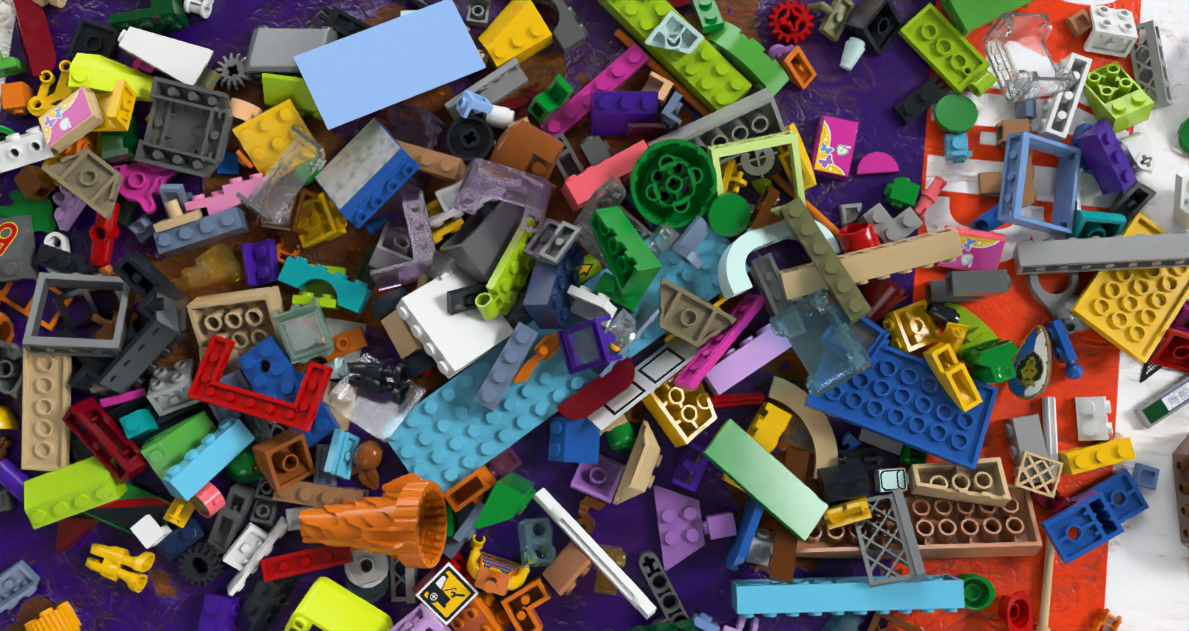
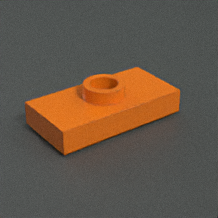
[320,326,369,362]

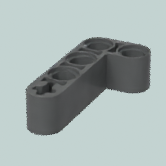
[638,550,689,625]

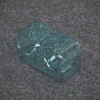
[518,518,556,568]

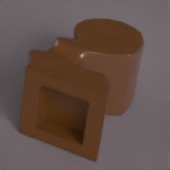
[575,494,606,535]

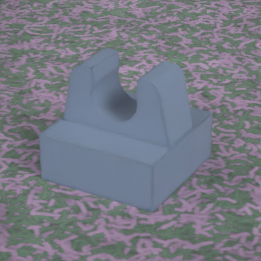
[128,214,156,245]

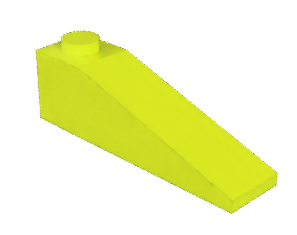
[68,53,154,102]

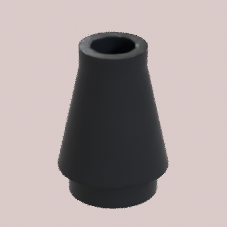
[925,302,960,328]

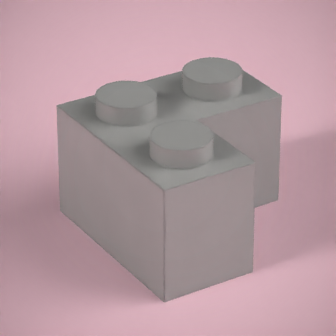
[857,202,924,245]

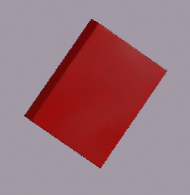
[1149,329,1189,373]

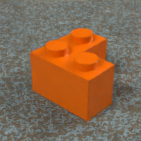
[500,575,552,631]

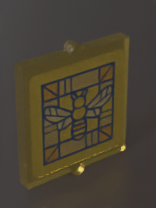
[780,410,814,454]

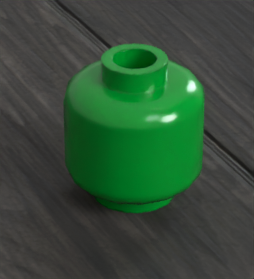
[605,422,636,453]

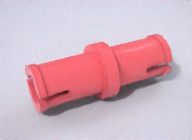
[912,176,947,218]

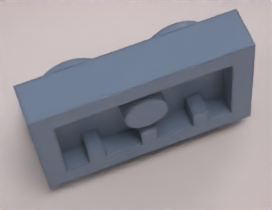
[657,91,683,133]

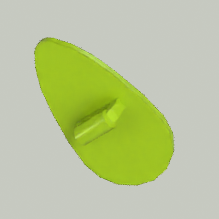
[943,303,998,368]

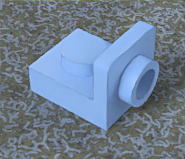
[456,90,494,118]

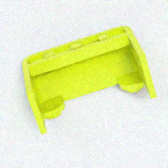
[284,577,393,631]

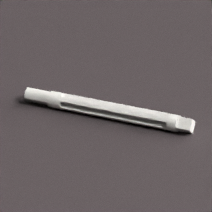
[533,488,656,619]

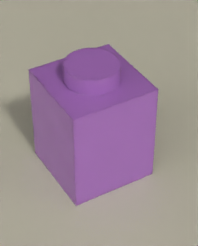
[702,511,737,540]

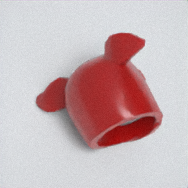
[837,223,881,254]

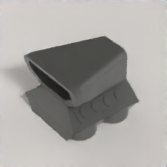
[0,340,23,399]

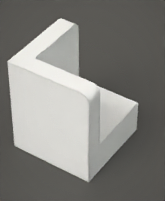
[130,514,172,549]

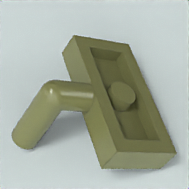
[806,0,856,42]

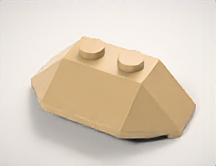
[612,420,663,505]

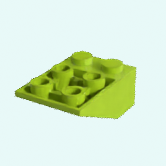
[1082,61,1154,134]

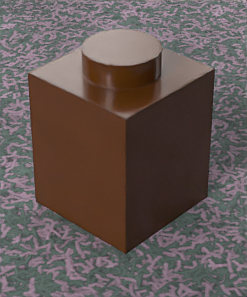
[13,164,56,201]

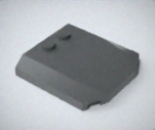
[134,76,233,178]

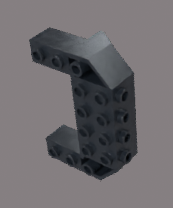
[53,251,191,395]

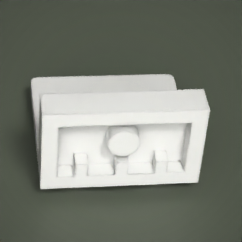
[1084,5,1138,58]

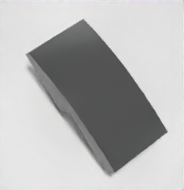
[466,0,491,28]
[250,476,279,526]

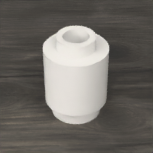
[483,105,515,129]

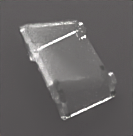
[983,12,1077,104]

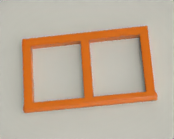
[1,279,73,331]

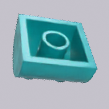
[1065,210,1127,239]

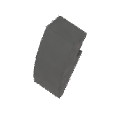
[208,482,256,555]

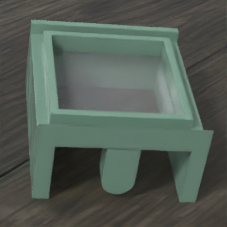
[272,297,335,365]

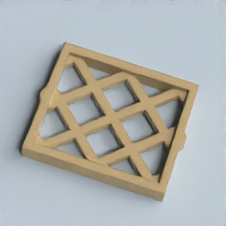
[1014,451,1064,498]

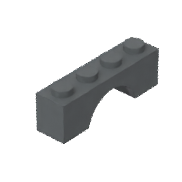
[531,0,587,56]

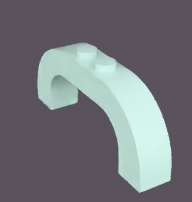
[718,220,842,300]

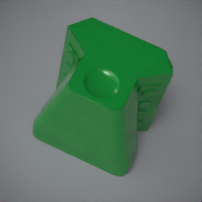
[961,338,1019,383]

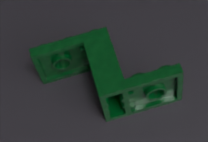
[108,0,190,35]

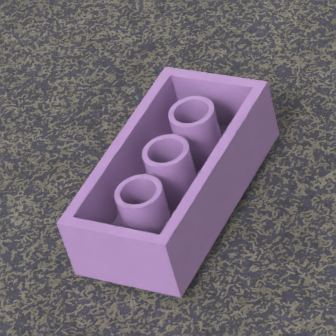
[703,323,793,396]

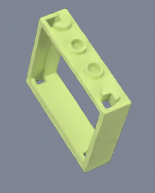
[707,130,806,215]

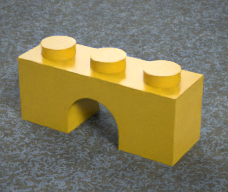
[1058,436,1136,475]

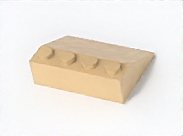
[186,286,287,358]

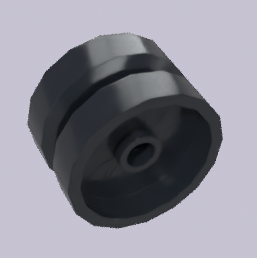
[446,115,496,169]

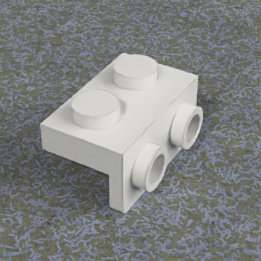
[567,285,617,328]
[1075,396,1113,441]

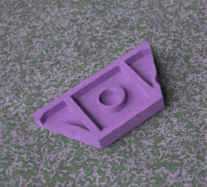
[653,485,705,571]

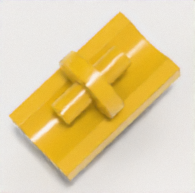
[720,159,747,193]

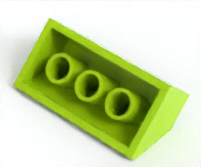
[262,73,354,121]
[24,456,128,529]

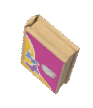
[38,86,104,153]

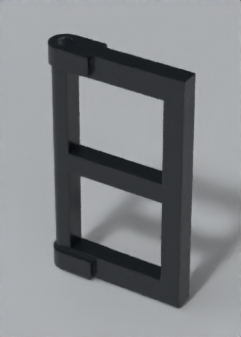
[52,274,123,332]

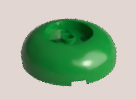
[630,139,717,228]

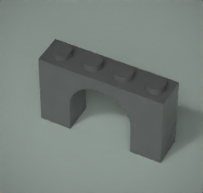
[925,269,1011,304]

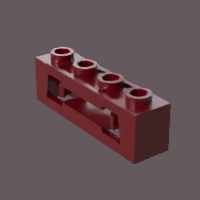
[62,396,149,485]

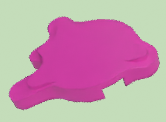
[113,161,176,215]

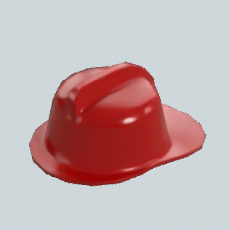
[998,591,1033,631]

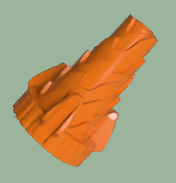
[298,473,447,568]

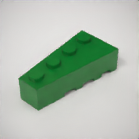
[588,206,662,296]

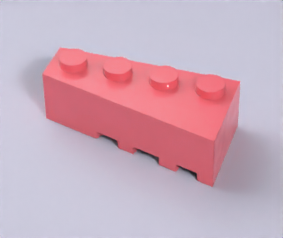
[560,140,648,212]

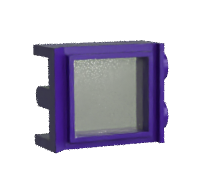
[557,315,623,374]

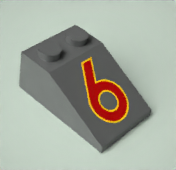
[0,215,39,284]

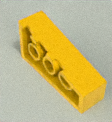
[721,402,792,492]

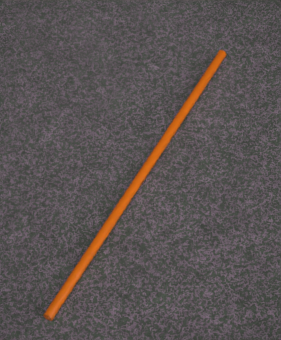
[614,28,840,241]

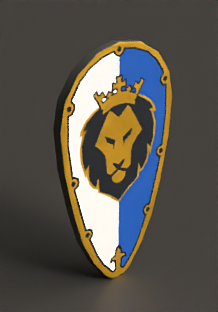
[1007,325,1052,400]

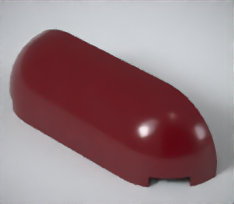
[12,0,57,78]
[556,356,635,420]

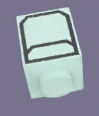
[873,467,909,492]

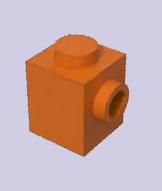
[0,81,34,117]

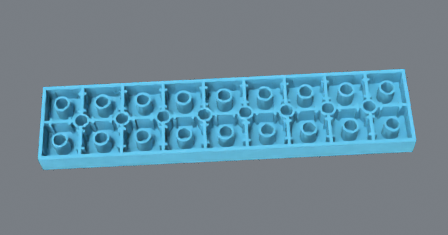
[380,211,751,494]

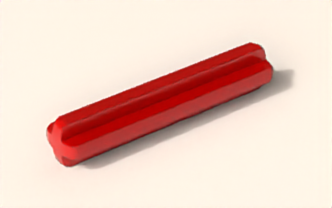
[709,392,764,408]

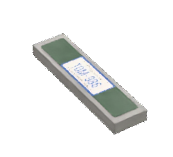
[1133,374,1189,429]

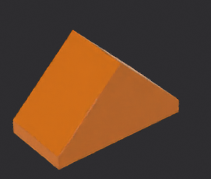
[781,45,817,90]

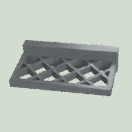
[854,488,926,588]

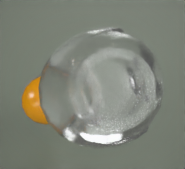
[609,316,637,352]

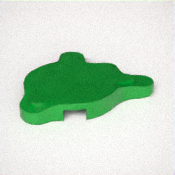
[0,189,58,233]

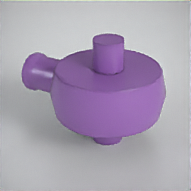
[768,44,794,64]

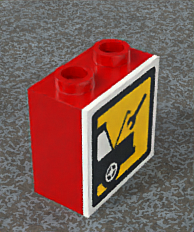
[412,557,479,625]

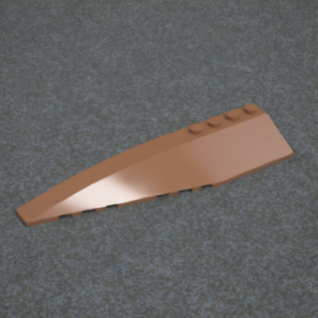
[769,484,1043,559]

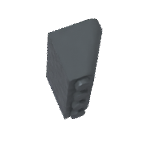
[440,192,530,282]

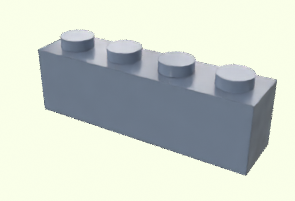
[153,207,250,258]
[474,322,540,411]

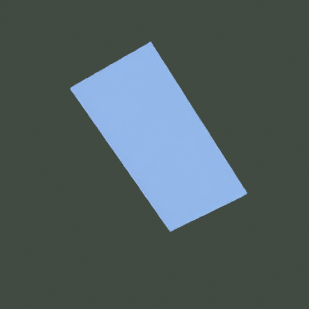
[294,0,486,130]

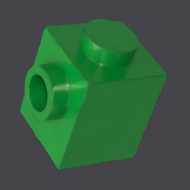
[883,177,921,209]

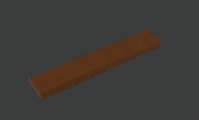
[769,448,809,584]

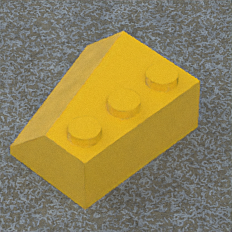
[478,0,553,70]
[642,365,717,447]

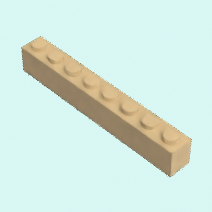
[778,227,963,302]

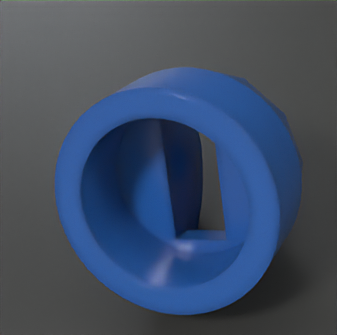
[841,431,861,450]

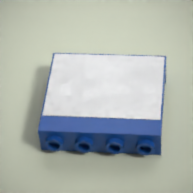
[314,117,421,229]

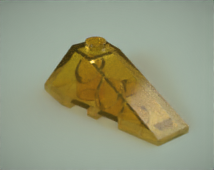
[171,243,245,295]

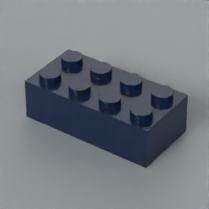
[523,241,585,329]

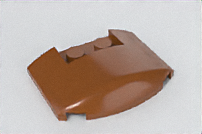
[484,119,565,216]

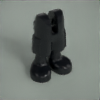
[348,362,410,405]

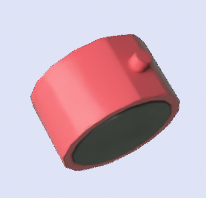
[189,482,226,518]

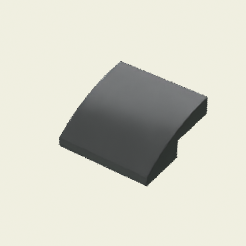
[523,218,582,265]

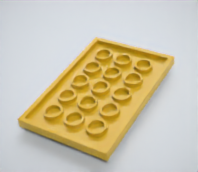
[1070,212,1189,365]

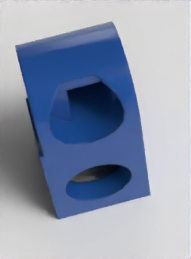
[968,203,1006,232]

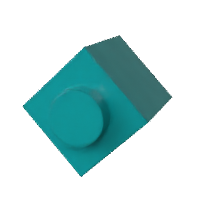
[119,409,159,439]

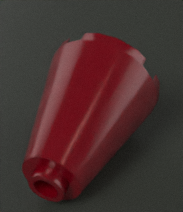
[853,277,909,330]

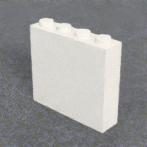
[396,266,514,379]

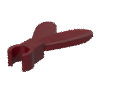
[500,82,545,121]

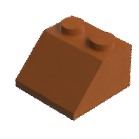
[252,429,316,493]

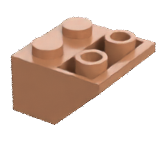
[542,539,592,596]

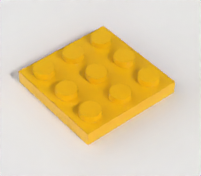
[232,98,324,185]

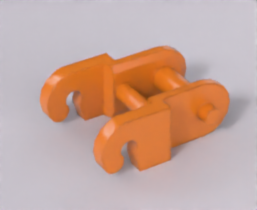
[276,237,302,264]
[1090,608,1122,631]

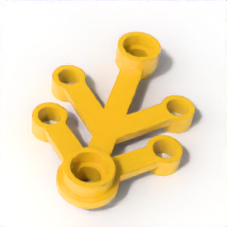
[27,60,73,117]

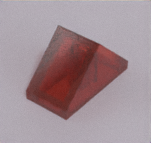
[55,516,102,553]

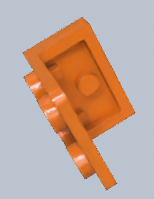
[449,589,512,631]

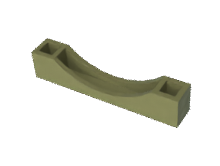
[779,197,872,325]

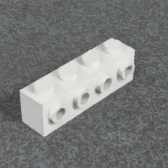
[1035,52,1092,142]
[0,126,58,173]

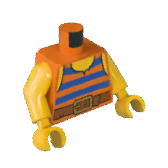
[467,534,536,596]

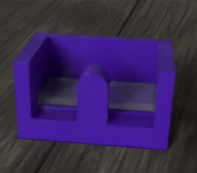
[670,442,709,492]

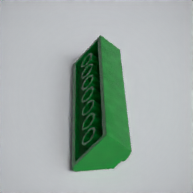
[473,471,536,529]

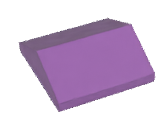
[570,454,626,504]

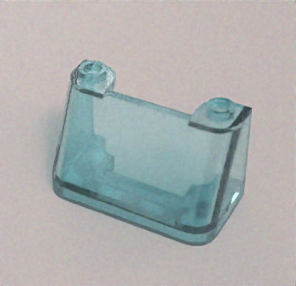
[769,288,872,398]

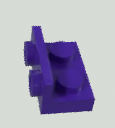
[241,239,280,286]

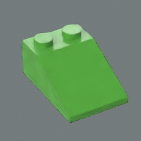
[141,410,218,485]

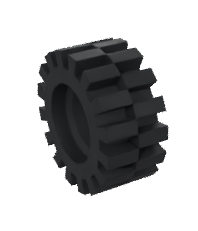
[179,542,225,586]

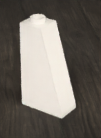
[117,27,214,86]

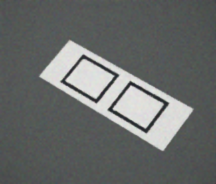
[587,336,701,430]

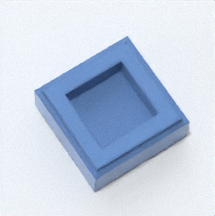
[1132,463,1160,490]

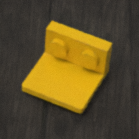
[92,79,137,131]

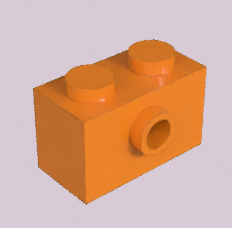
[444,465,497,513]

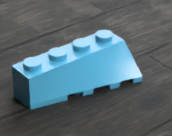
[162,418,255,501]

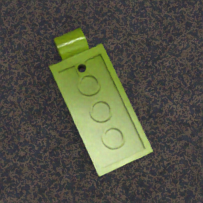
[898,2,996,97]
[475,216,538,320]

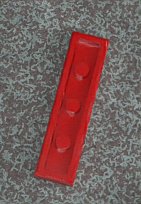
[260,545,354,582]

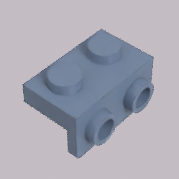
[0,560,40,613]

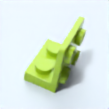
[292,264,346,311]

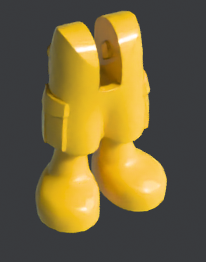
[85,543,155,593]

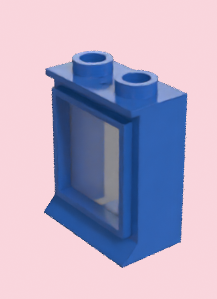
[818,311,890,372]

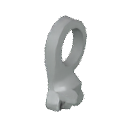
[1025,272,1091,335]

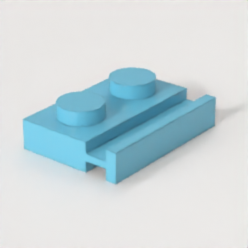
[324,429,360,480]

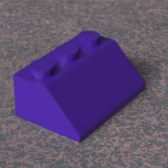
[590,91,658,136]
[1076,118,1137,195]

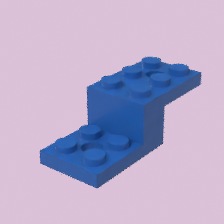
[237,335,341,450]
[1040,468,1149,564]

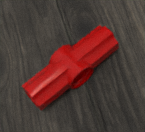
[89,201,120,266]

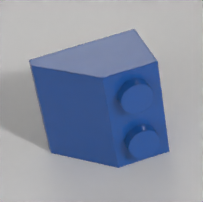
[548,416,600,464]

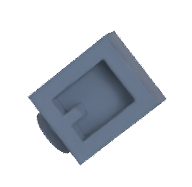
[671,216,711,270]

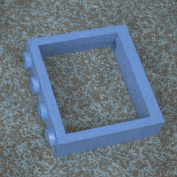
[997,131,1081,235]

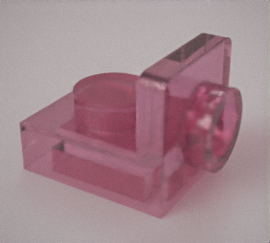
[485,447,523,482]

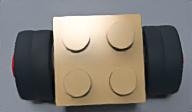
[370,288,438,380]

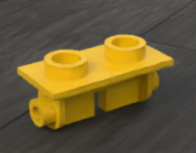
[939,322,969,356]
[163,497,195,528]
[823,497,872,530]

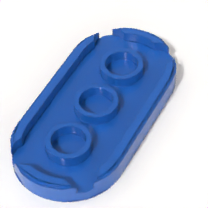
[726,495,764,571]

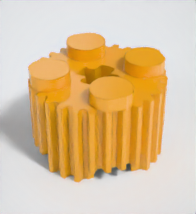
[24,601,81,631]

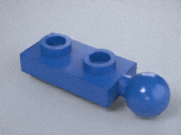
[1044,319,1083,380]

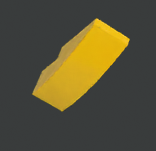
[776,123,817,190]
[923,342,983,412]

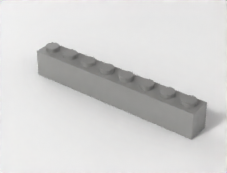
[1013,231,1189,275]

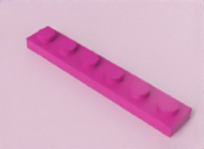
[540,43,649,137]
[673,294,767,391]

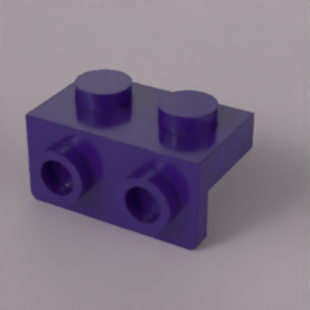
[197,593,240,631]

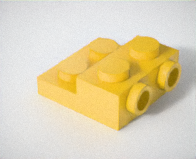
[289,192,347,249]
[883,299,941,353]

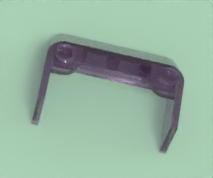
[368,186,437,291]

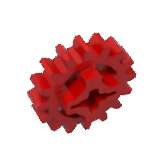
[768,0,814,46]

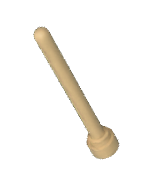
[1033,536,1055,631]

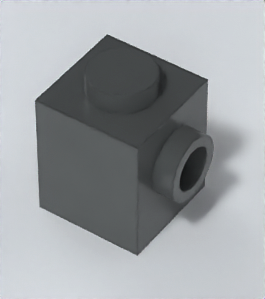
[580,135,611,167]

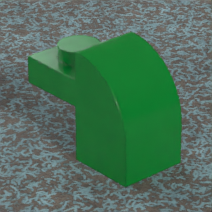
[527,75,574,125]

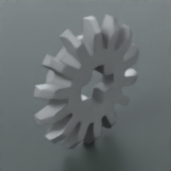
[215,53,251,90]

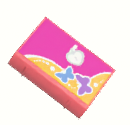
[938,226,1006,271]

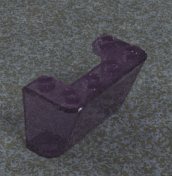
[453,158,552,235]

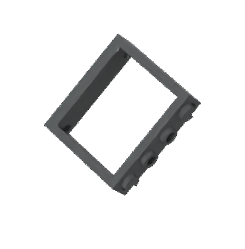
[22,271,136,358]

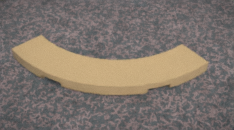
[767,376,838,479]

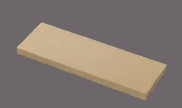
[21,346,72,472]

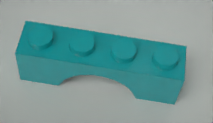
[277,255,372,315]

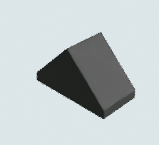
[1108,180,1156,224]

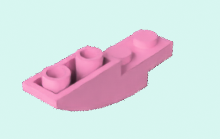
[184,172,272,215]

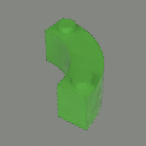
[706,20,790,96]

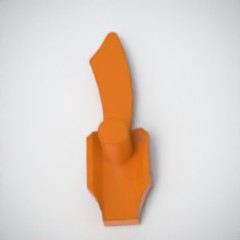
[514,332,560,384]

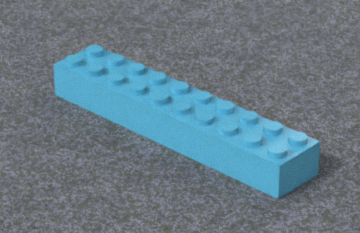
[731,574,965,618]

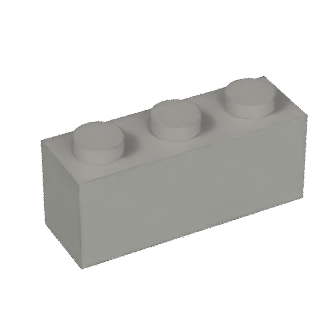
[1004,414,1051,484]

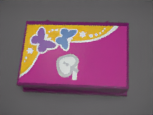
[809,115,859,180]

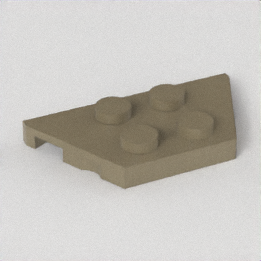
[41,148,123,221]
[658,277,737,348]

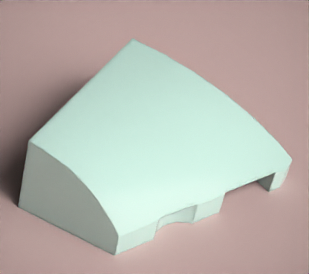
[645,10,705,54]

